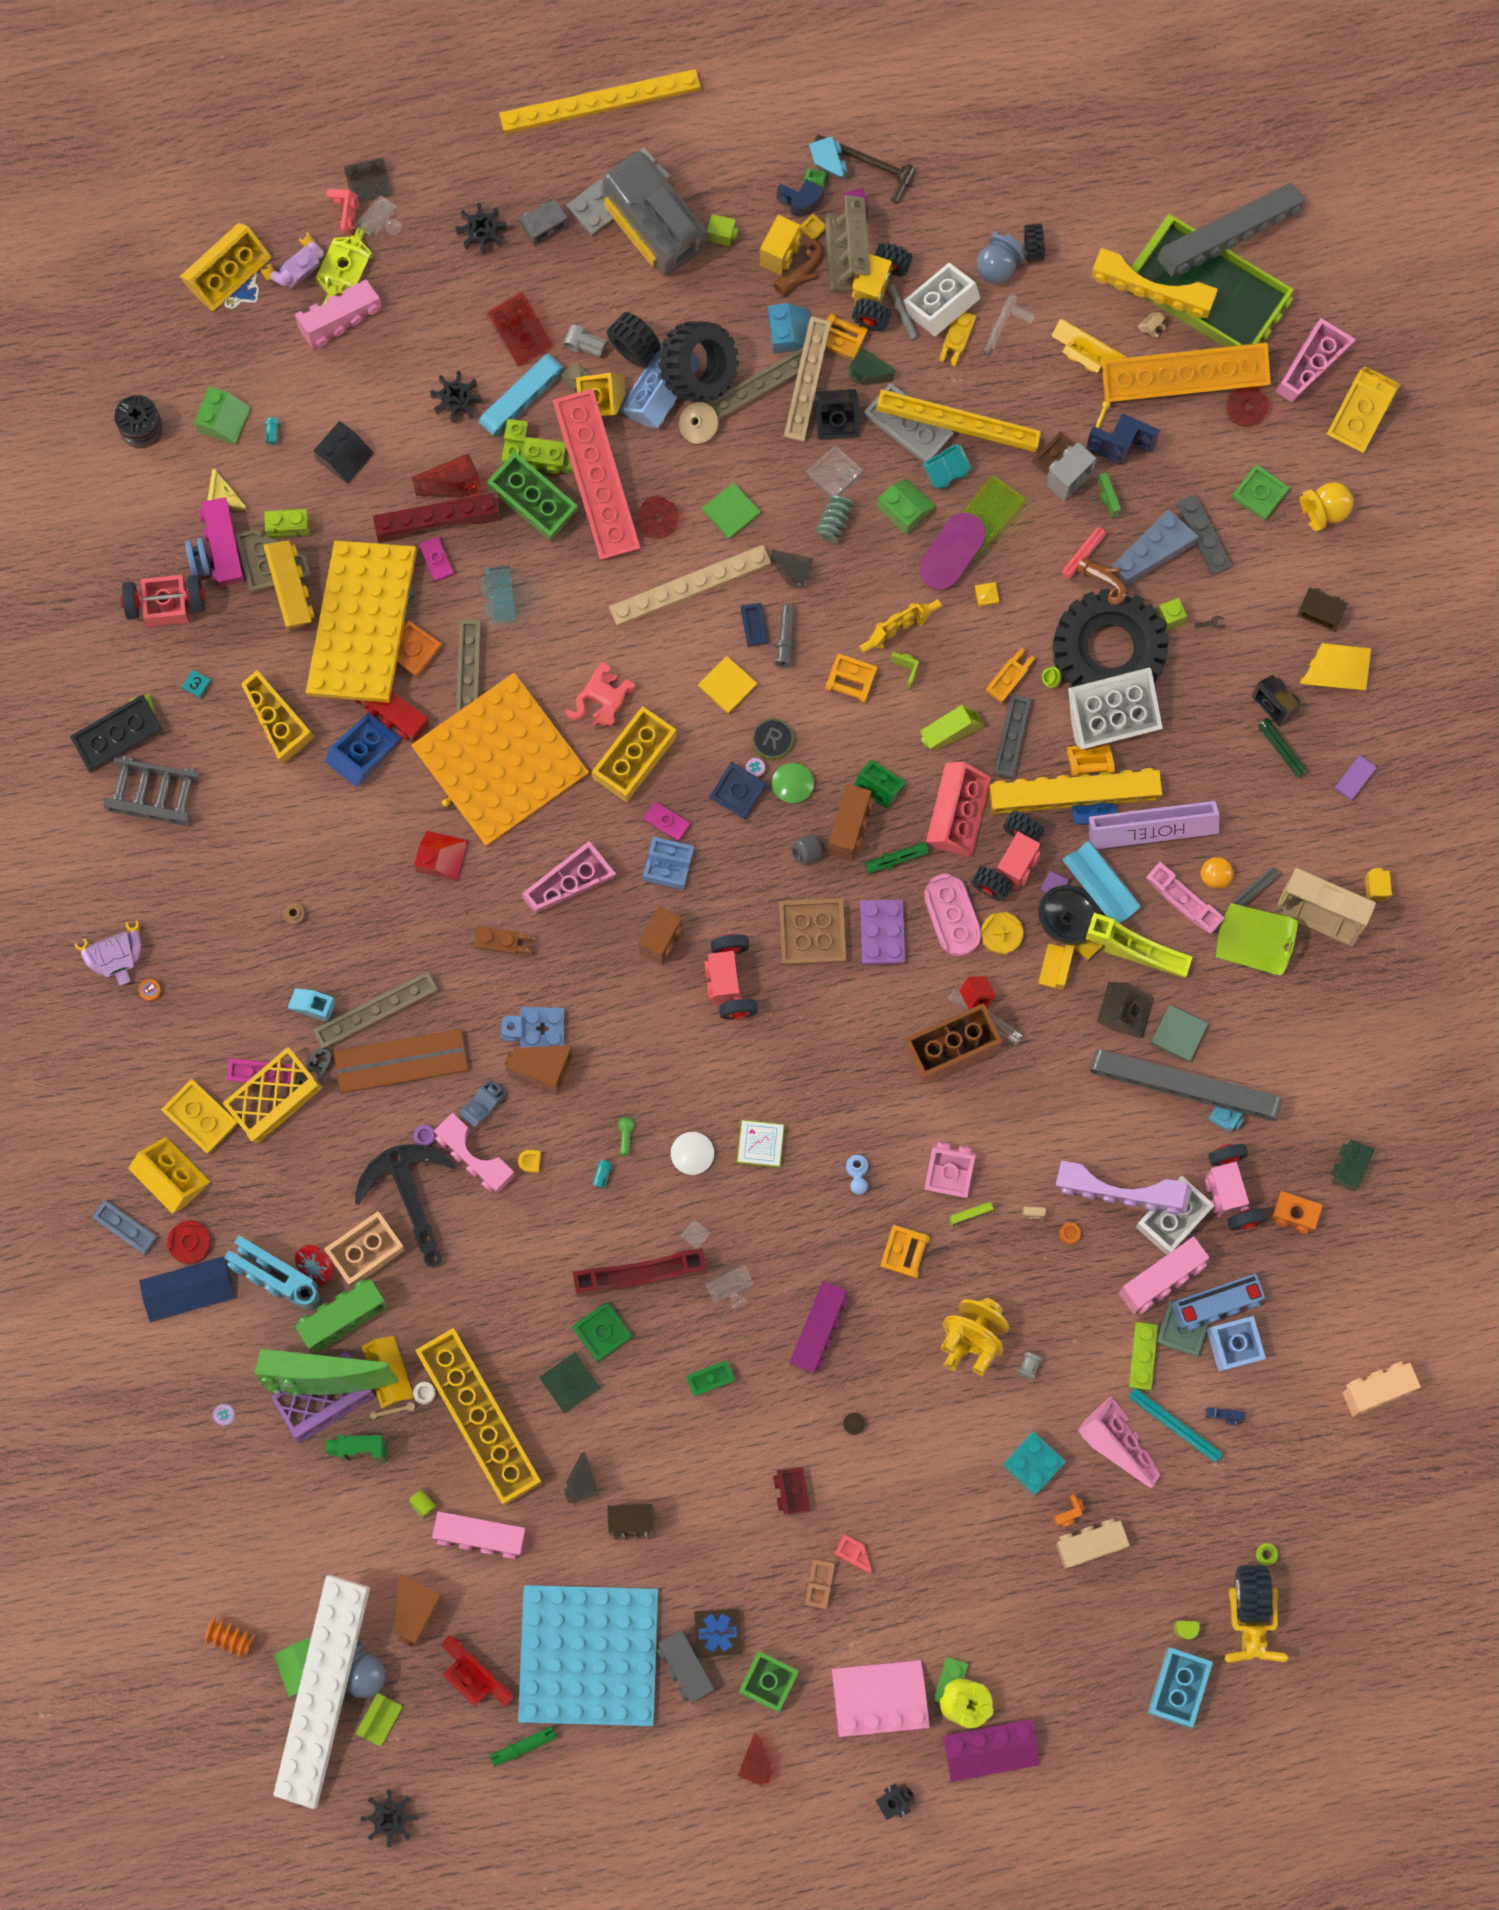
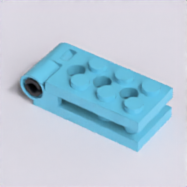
[224,1235,321,1311]

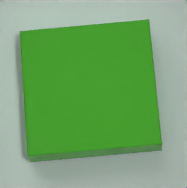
[1231,464,1290,521]
[702,482,761,540]

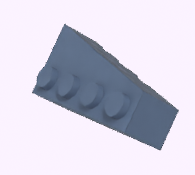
[1111,510,1199,587]

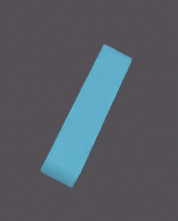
[479,354,565,437]

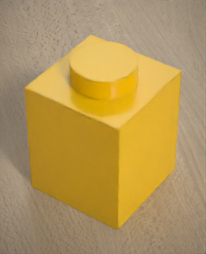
[1365,868,1392,902]

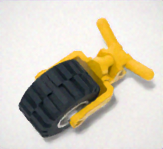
[1225,1565,1288,1663]

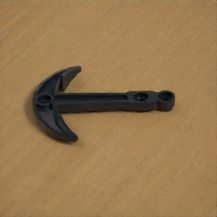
[355,1144,456,1268]

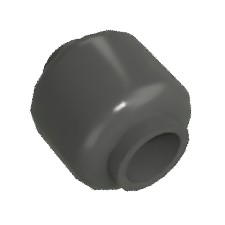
[791,834,825,865]

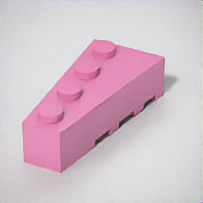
[295,280,382,350]

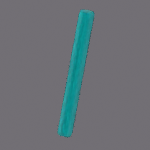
[1129,1388,1223,1463]

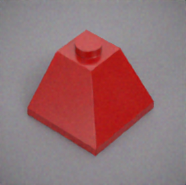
[414,831,468,881]

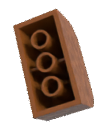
[904,1003,1002,1085]

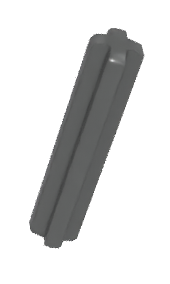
[1227,867,1279,909]

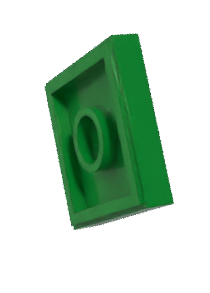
[572,1301,633,1363]

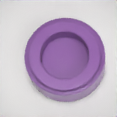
[413,1125,436,1147]

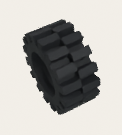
[1024,223,1045,262]

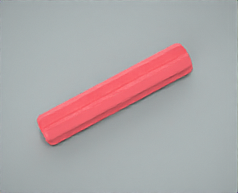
[1062,527,1106,579]

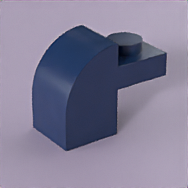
[776,179,824,217]

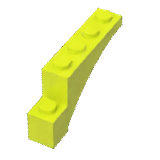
[1085,913,1192,978]

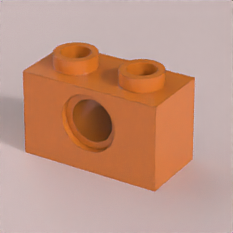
[1270,1191,1323,1234]

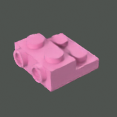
[924,1142,976,1198]

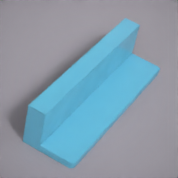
[1063,841,1141,924]

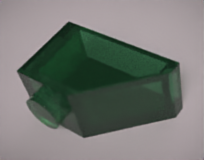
[848,348,896,386]

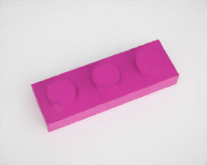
[227,1059,292,1084]

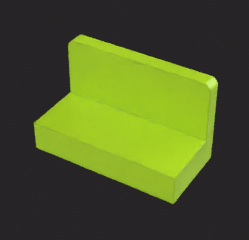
[355,1693,402,1746]

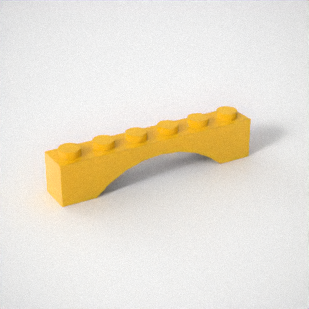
[1091,248,1218,319]

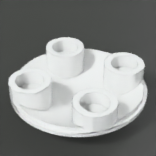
[671,1132,714,1176]

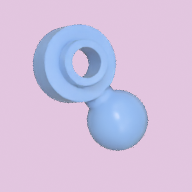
[846,1155,868,1195]

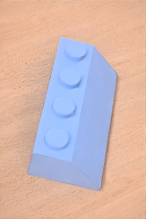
[619,345,700,428]

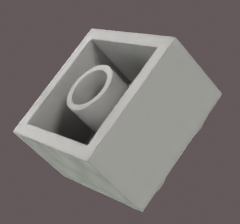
[1046,442,1096,502]

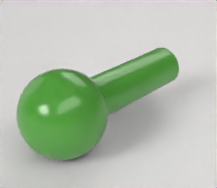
[618,1116,635,1157]

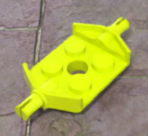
[316,226,372,305]

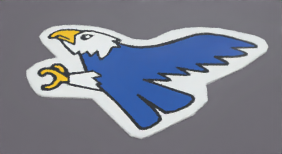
[224,272,259,308]

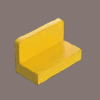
[1038,944,1075,991]

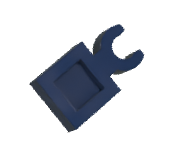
[1205,1407,1246,1426]

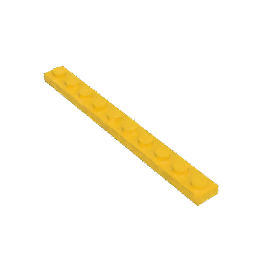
[499,69,701,134]

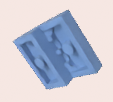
[642,837,694,890]

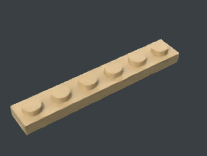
[783,317,831,442]

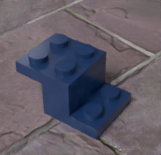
[1086,413,1160,465]

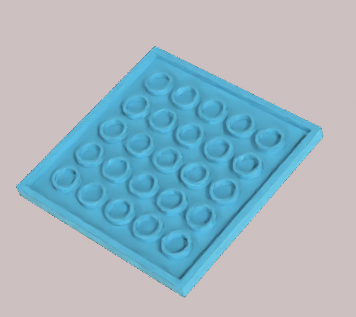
[518,1585,658,1726]

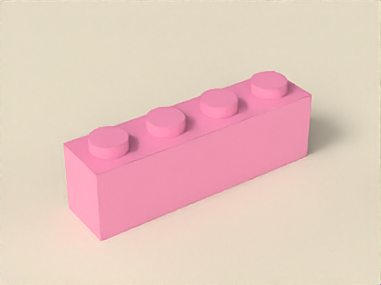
[432,1512,526,1559]

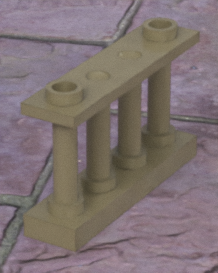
[825,195,870,294]

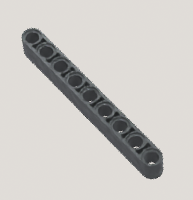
[1089,1049,1283,1121]

